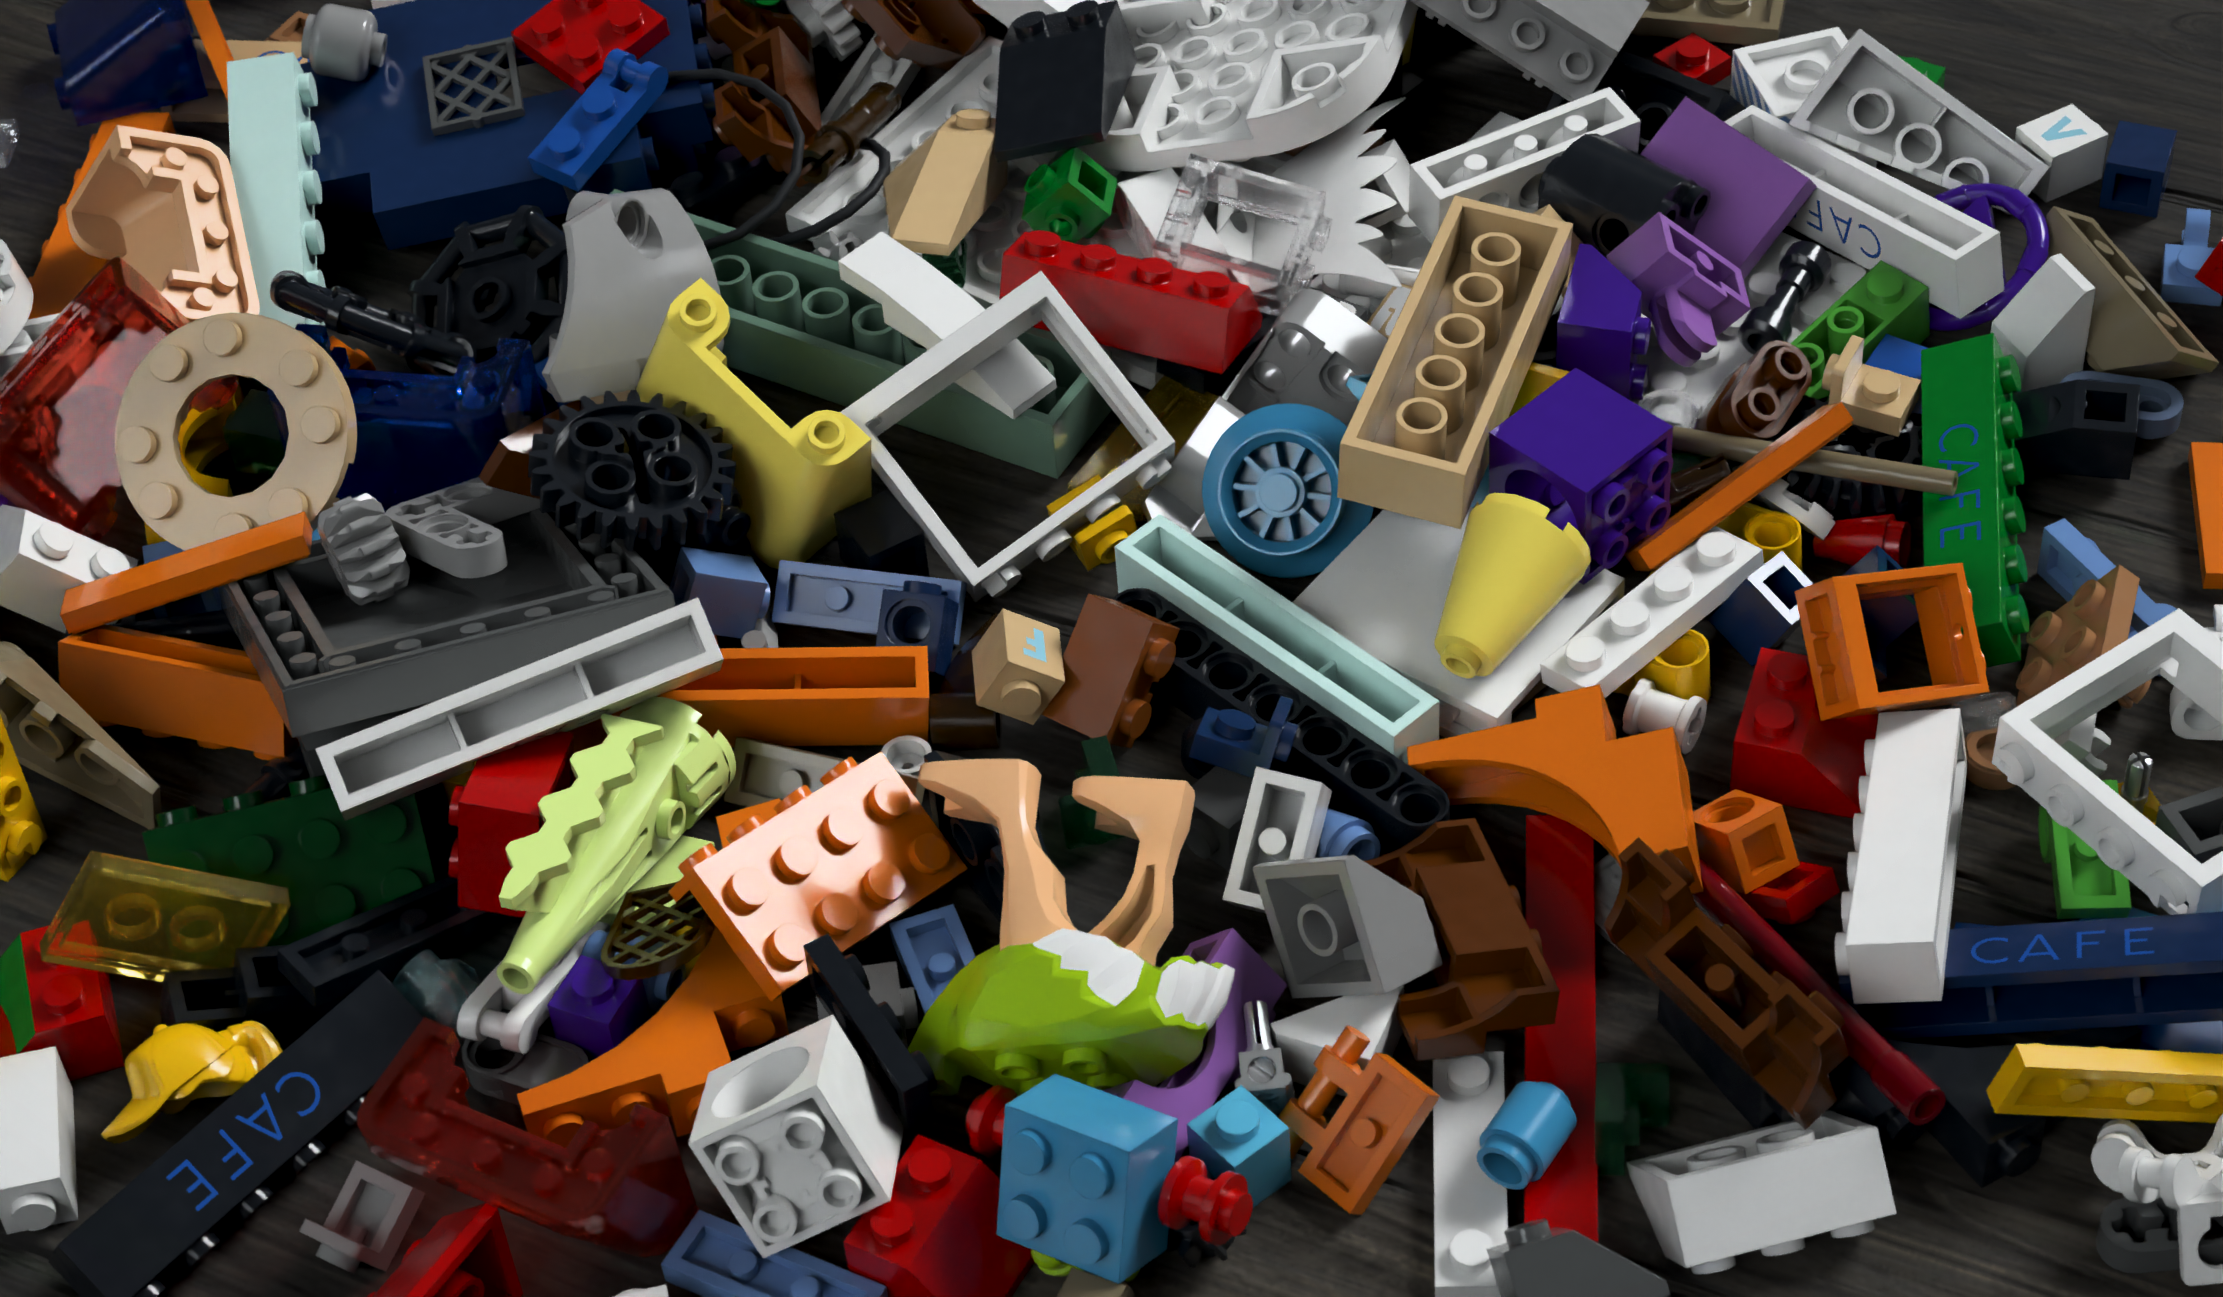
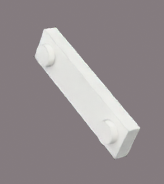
[1433,1051,1508,1297]

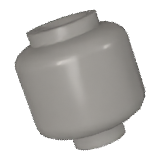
[301,4,387,82]

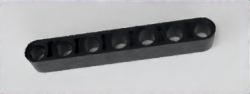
[1113,588,1450,854]

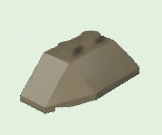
[2046,206,2219,380]

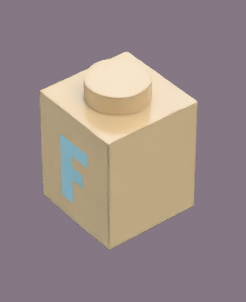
[972,608,1065,725]

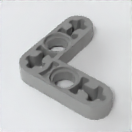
[386,477,540,578]

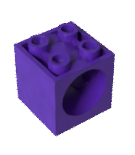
[1489,368,1673,585]

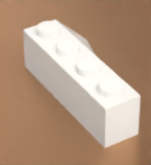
[1788,29,2049,215]

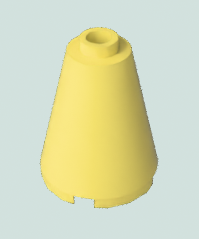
[1434,492,1591,678]

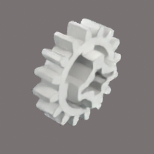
[778,0,863,61]

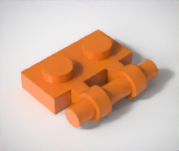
[1279,1025,1441,1215]

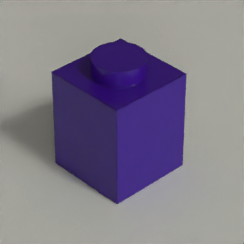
[547,955,651,1062]

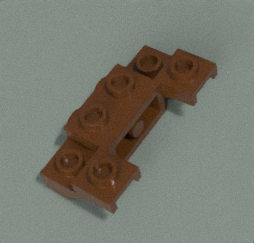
[703,0,822,188]
[1364,818,1559,1061]
[1603,837,1849,1130]

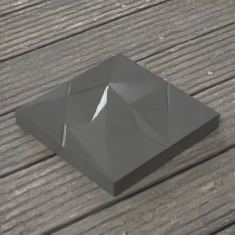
[218,508,675,738]

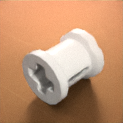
[1622,678,1707,755]

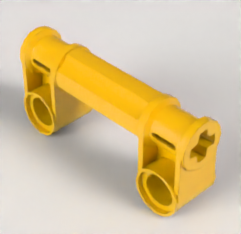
[1613,502,1802,704]

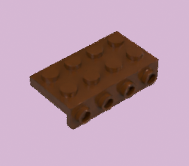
[841,0,986,71]

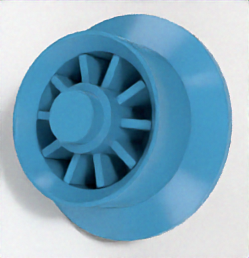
[1202,403,1374,578]

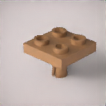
[2015,564,2152,709]

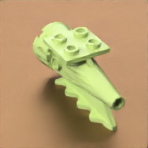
[497,697,736,994]

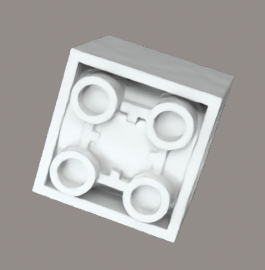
[688,1014,904,1259]

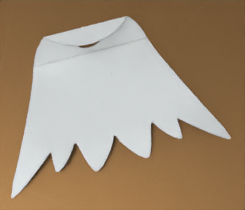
[1216,97,1406,288]

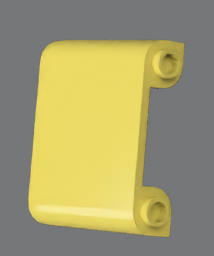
[635,278,872,569]

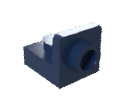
[1189,696,1299,778]

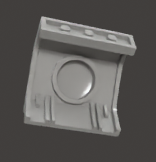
[1410,0,1650,102]

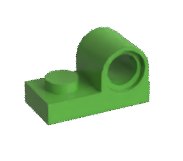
[2038,780,2132,919]

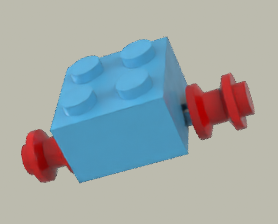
[965,1073,1253,1284]

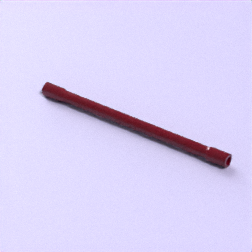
[1692,856,1946,1125]

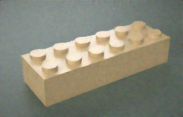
[1337,195,1573,529]

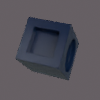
[875,581,959,678]

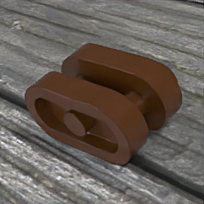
[1694,340,1812,468]

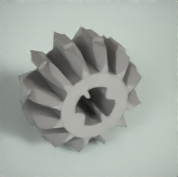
[317,493,410,606]

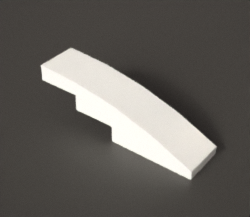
[838,231,1057,419]

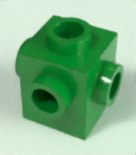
[1022,147,1117,243]

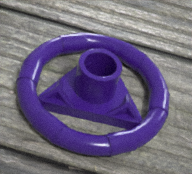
[1929,183,2049,331]

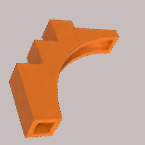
[517,798,789,1158]

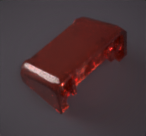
[0,256,240,541]
[357,1017,698,1258]

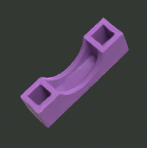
[1102,928,1287,1164]

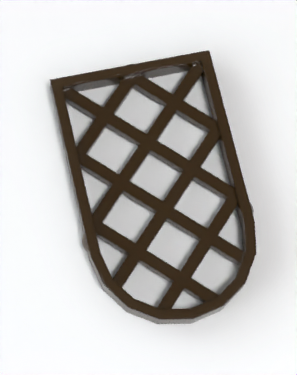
[601,882,716,980]

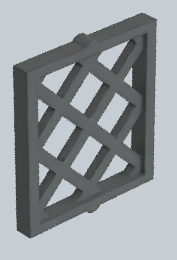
[422,36,525,136]

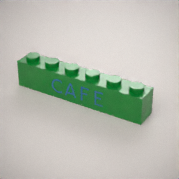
[1921,333,2029,668]

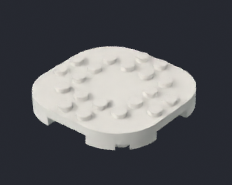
[1082,0,1419,172]

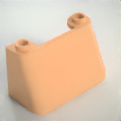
[66,125,260,398]

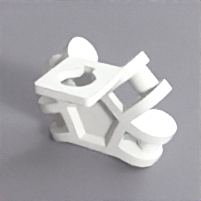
[2091,1114,2223,1286]

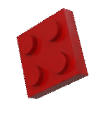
[511,0,670,94]

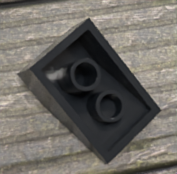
[994,0,1137,163]

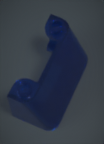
[47,0,208,127]

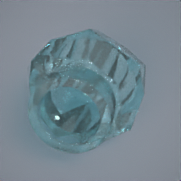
[393,949,480,1040]

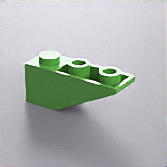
[1791,260,1930,401]

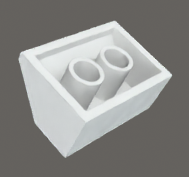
[1626,1111,1897,1274]

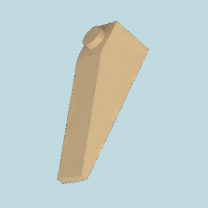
[883,109,1008,256]

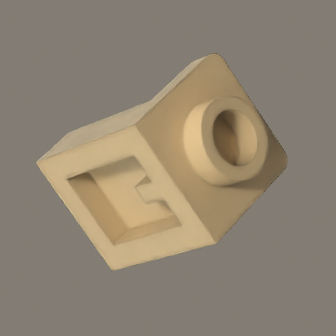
[1822,335,1921,437]

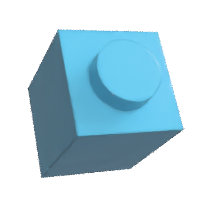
[1187,1085,1292,1208]

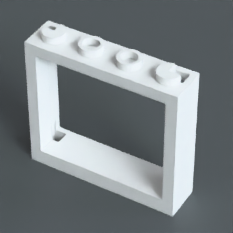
[840,271,1175,602]
[1992,608,2223,915]

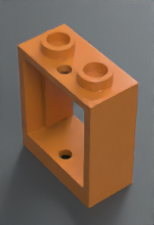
[1794,563,1990,721]

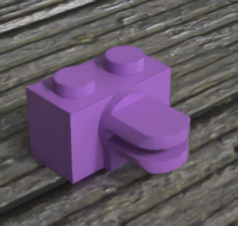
[1606,212,1751,367]

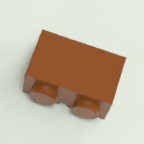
[1041,593,1180,748]

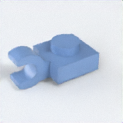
[2160,208,2223,307]

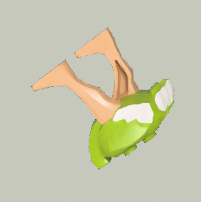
[907,759,1235,1096]

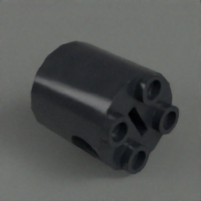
[1538,133,1711,259]

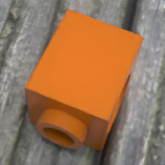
[1693,789,1800,895]

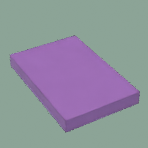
[1640,96,1817,280]

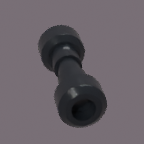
[1738,241,1832,354]

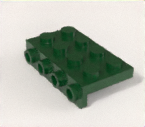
[142,774,436,971]

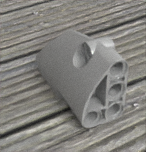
[542,188,724,403]
[1141,289,1388,541]

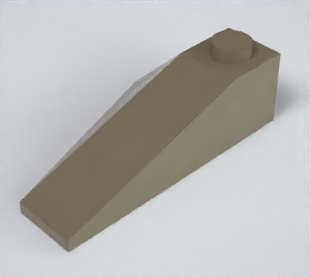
[0,641,162,829]

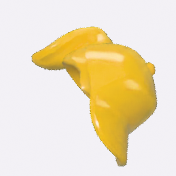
[101,1020,283,1143]

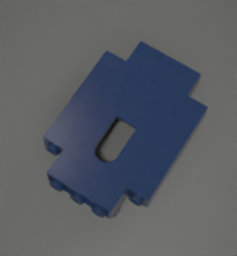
[300,0,716,250]

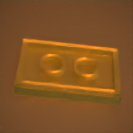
[40,851,291,982]

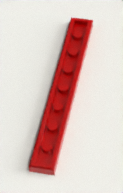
[1524,815,1598,1243]

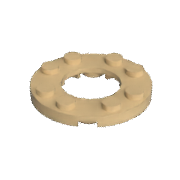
[115,312,357,551]

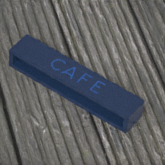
[1839,912,2223,1039]

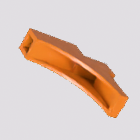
[1407,684,1703,894]

